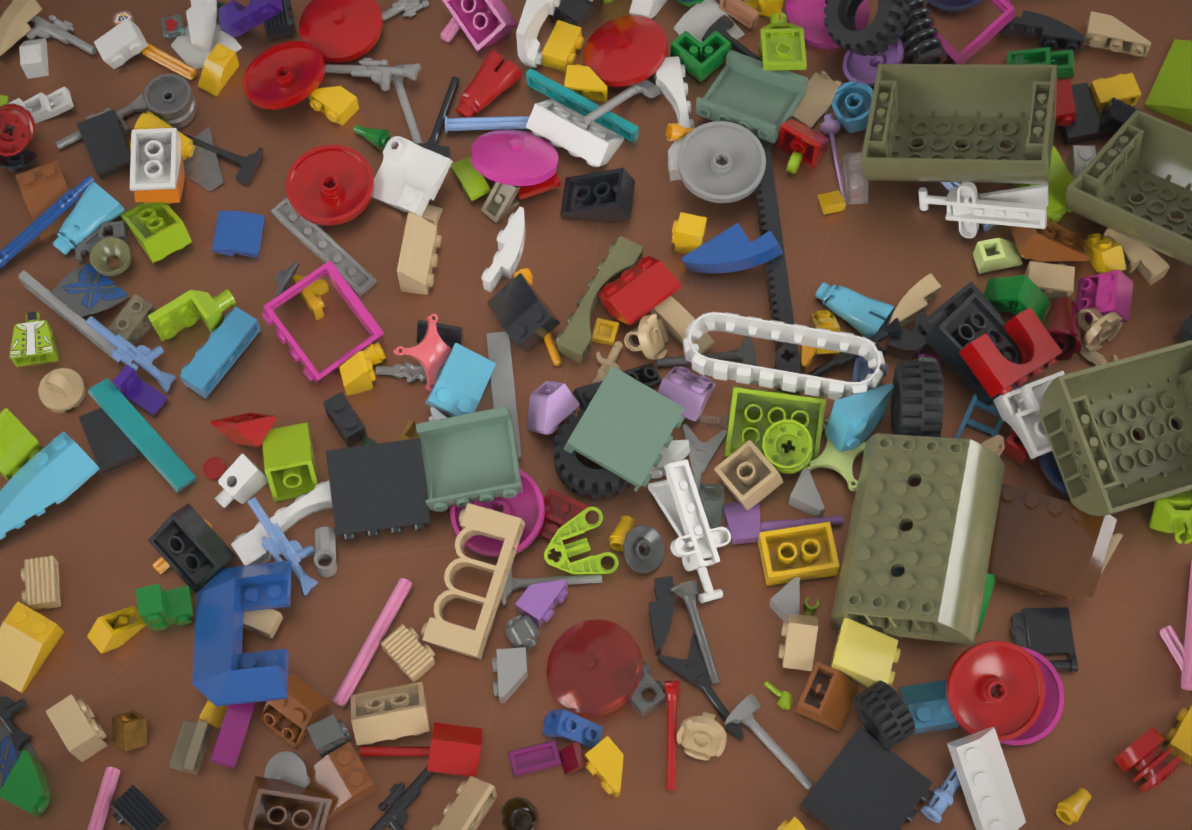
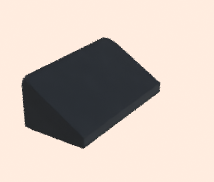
[417,320,464,348]

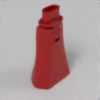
[455,50,523,118]

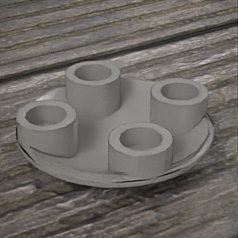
[264,751,310,789]

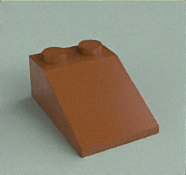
[15,160,76,241]
[1011,219,1090,262]
[306,741,377,820]

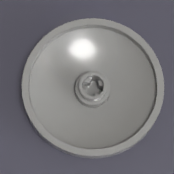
[677,121,766,203]

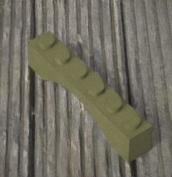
[556,236,644,364]

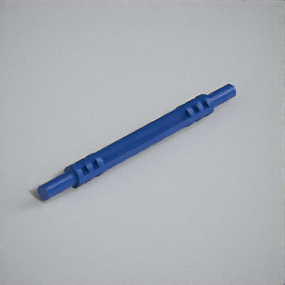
[0,175,95,269]

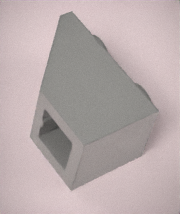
[492,647,528,703]

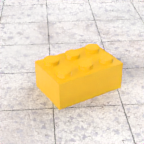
[758,522,840,586]

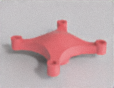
[394,314,452,391]

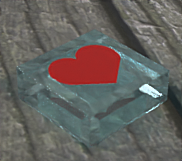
[161,14,186,39]

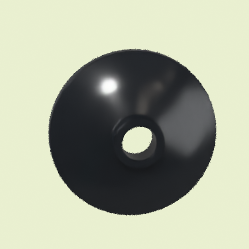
[0,149,37,172]

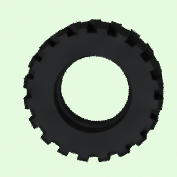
[824,0,910,56]
[891,361,944,437]
[554,409,633,500]

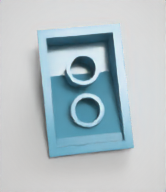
[425,343,496,417]
[825,383,894,453]

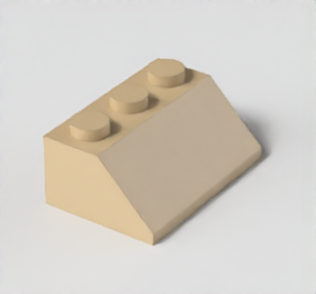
[397,212,441,295]
[351,682,430,745]
[431,776,497,830]

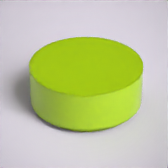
[786,151,802,174]

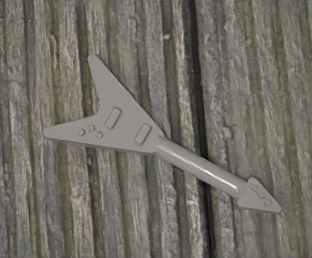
[683,424,727,494]

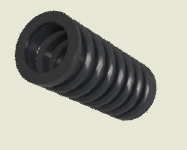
[899,0,947,64]

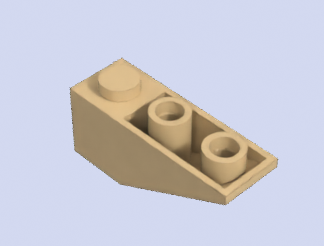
[1084,11,1151,57]

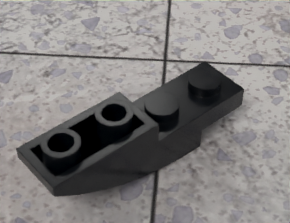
[998,10,1085,53]
[572,363,662,411]

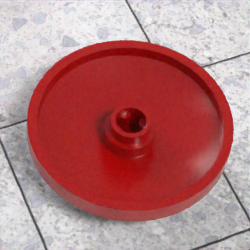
[299,0,383,63]
[583,15,668,87]
[242,41,326,110]
[286,144,375,226]
[946,640,1045,741]

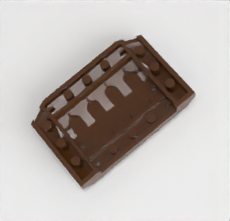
[987,483,1117,600]

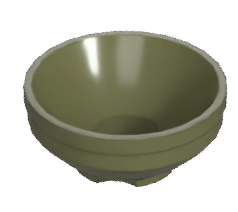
[90,237,132,276]

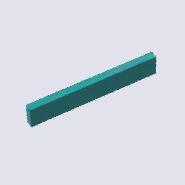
[526,68,639,143]
[88,378,196,492]

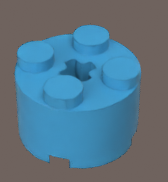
[832,81,873,133]

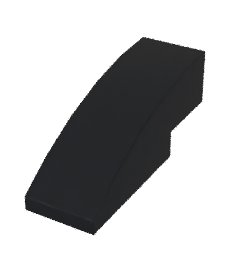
[648,576,675,655]

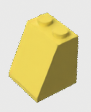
[830,617,901,687]

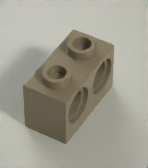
[108,294,156,346]

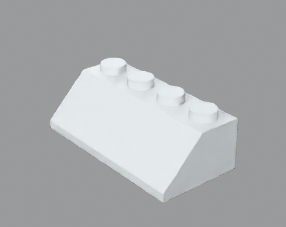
[526,99,625,167]
[947,727,1026,830]

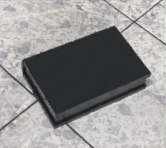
[1058,82,1106,146]
[76,110,131,180]
[79,408,142,475]

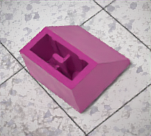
[1076,270,1133,323]

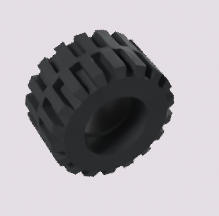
[853,680,915,749]

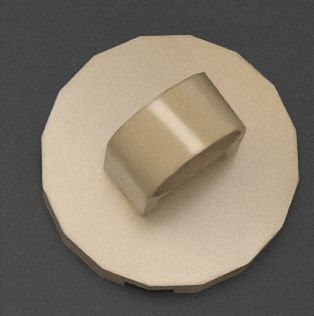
[1077,308,1123,352]
[624,314,668,360]
[38,368,86,413]
[677,711,727,760]

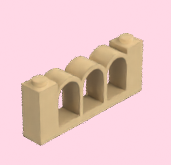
[421,503,525,660]

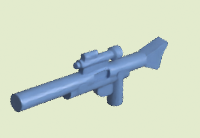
[85,316,176,393]
[247,497,318,596]

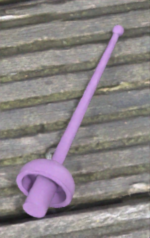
[819,114,846,199]

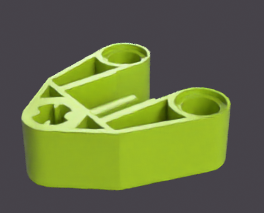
[544,507,618,574]

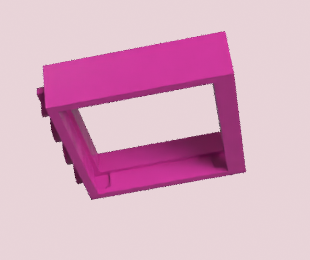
[932,0,1015,64]
[262,260,384,383]

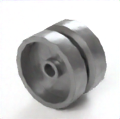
[144,73,197,129]

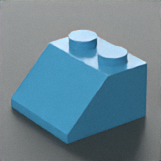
[898,679,959,736]

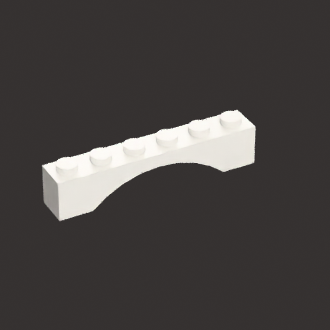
[654,56,694,181]
[231,480,333,566]

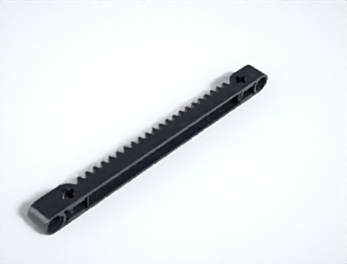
[754,137,801,393]

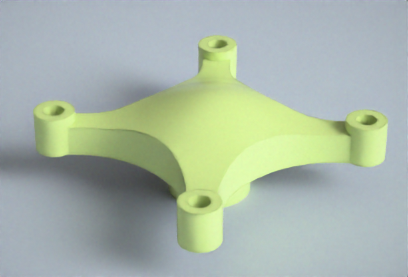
[805,419,867,491]

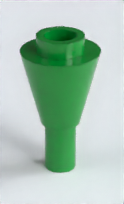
[353,124,391,150]

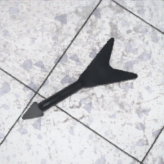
[658,634,744,741]

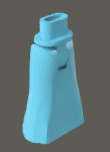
[52,182,125,255]
[815,282,896,339]

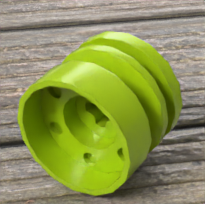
[762,419,813,474]

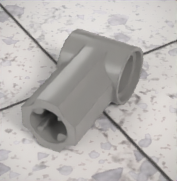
[314,526,337,578]

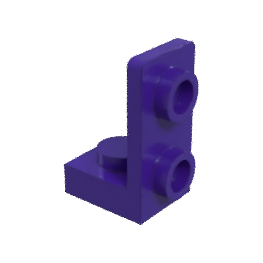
[112,365,168,416]

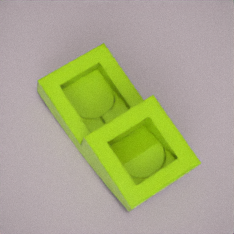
[450,156,491,201]

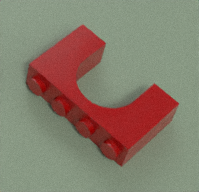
[959,308,1062,398]

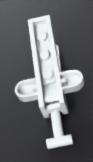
[918,181,1049,239]
[648,460,731,603]

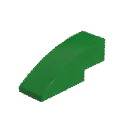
[1006,47,1075,78]

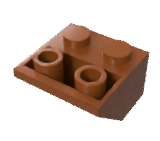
[795,661,859,732]
[258,673,329,749]

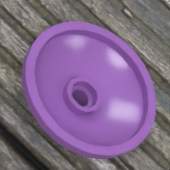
[843,37,904,86]

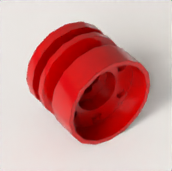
[0,103,36,156]
[1113,726,1183,793]

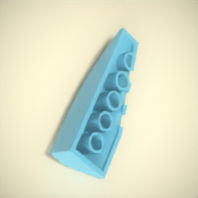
[0,431,100,540]

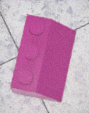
[443,0,518,51]

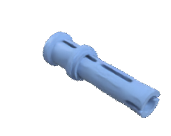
[921,766,961,823]

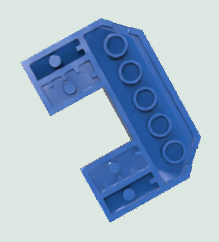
[192,560,292,706]

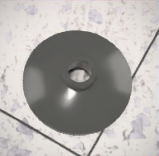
[274,261,300,298]
[623,525,665,573]

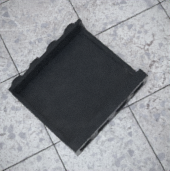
[326,438,432,540]
[798,727,933,830]

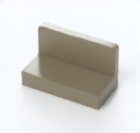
[169,720,212,775]

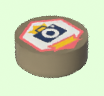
[112,10,135,27]

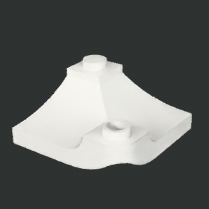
[516,0,561,68]
[372,136,453,217]
[993,371,1065,459]

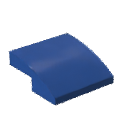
[211,211,265,258]

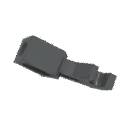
[75,221,128,263]

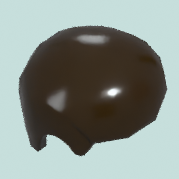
[501,797,539,830]

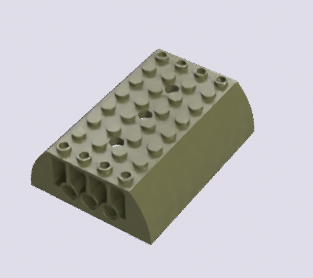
[861,64,1057,184]
[1066,110,1192,266]
[1039,340,1192,516]
[830,433,1005,645]

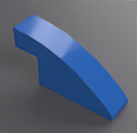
[681,223,783,273]

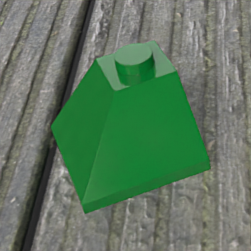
[0,750,50,818]

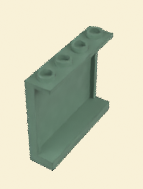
[696,50,808,143]
[564,366,685,492]
[416,406,523,512]

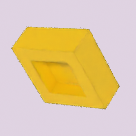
[592,318,619,346]

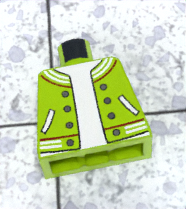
[10,312,59,367]

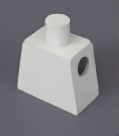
[215,453,268,508]

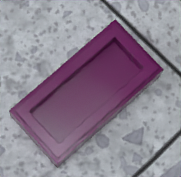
[508,740,562,777]

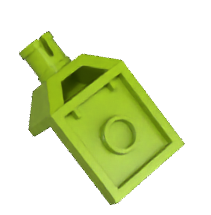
[758,12,807,71]
[148,289,237,342]
[1149,489,1192,544]

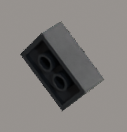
[148,503,236,593]

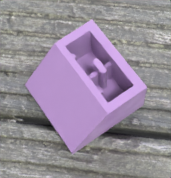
[658,366,716,422]
[527,381,580,435]

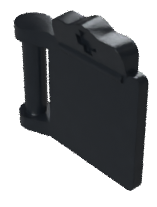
[1009,607,1078,672]

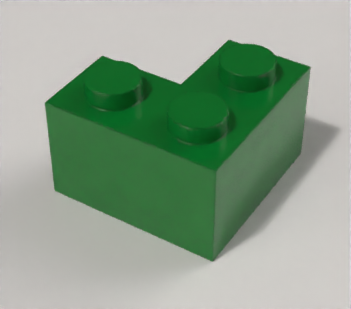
[670,31,731,83]
[983,275,1050,323]
[135,584,196,631]

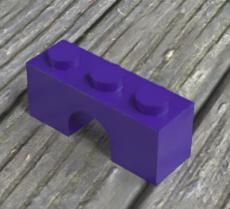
[218,0,283,38]

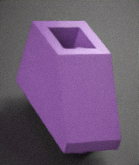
[516,579,568,627]

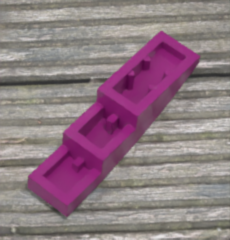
[210,702,255,769]

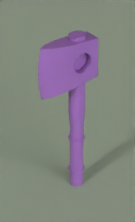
[722,501,843,545]

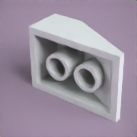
[130,128,181,191]

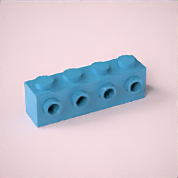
[180,307,261,398]

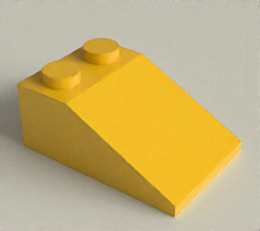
[0,601,65,693]

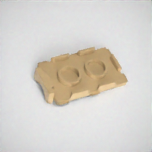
[791,71,842,129]

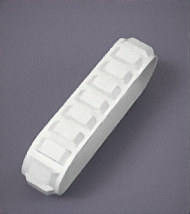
[683,312,885,400]

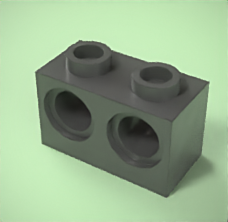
[613,657,666,718]
[306,714,351,759]

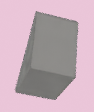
[788,467,825,518]
[769,577,800,622]

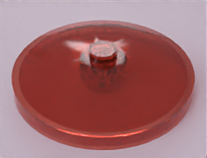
[546,619,643,716]

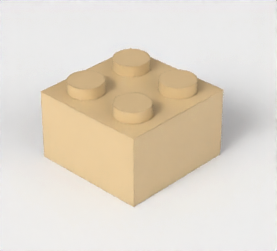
[714,440,783,511]
[45,694,108,762]

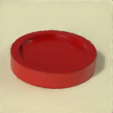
[202,457,226,480]

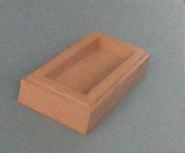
[719,0,759,30]

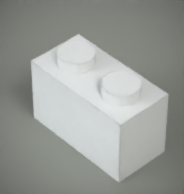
[94,18,148,69]

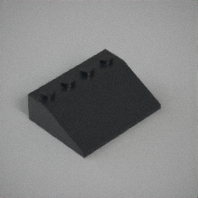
[924,292,1022,407]

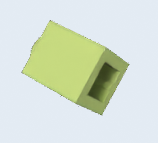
[973,238,1023,274]

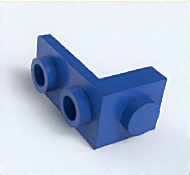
[542,709,603,749]

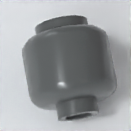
[504,613,540,650]

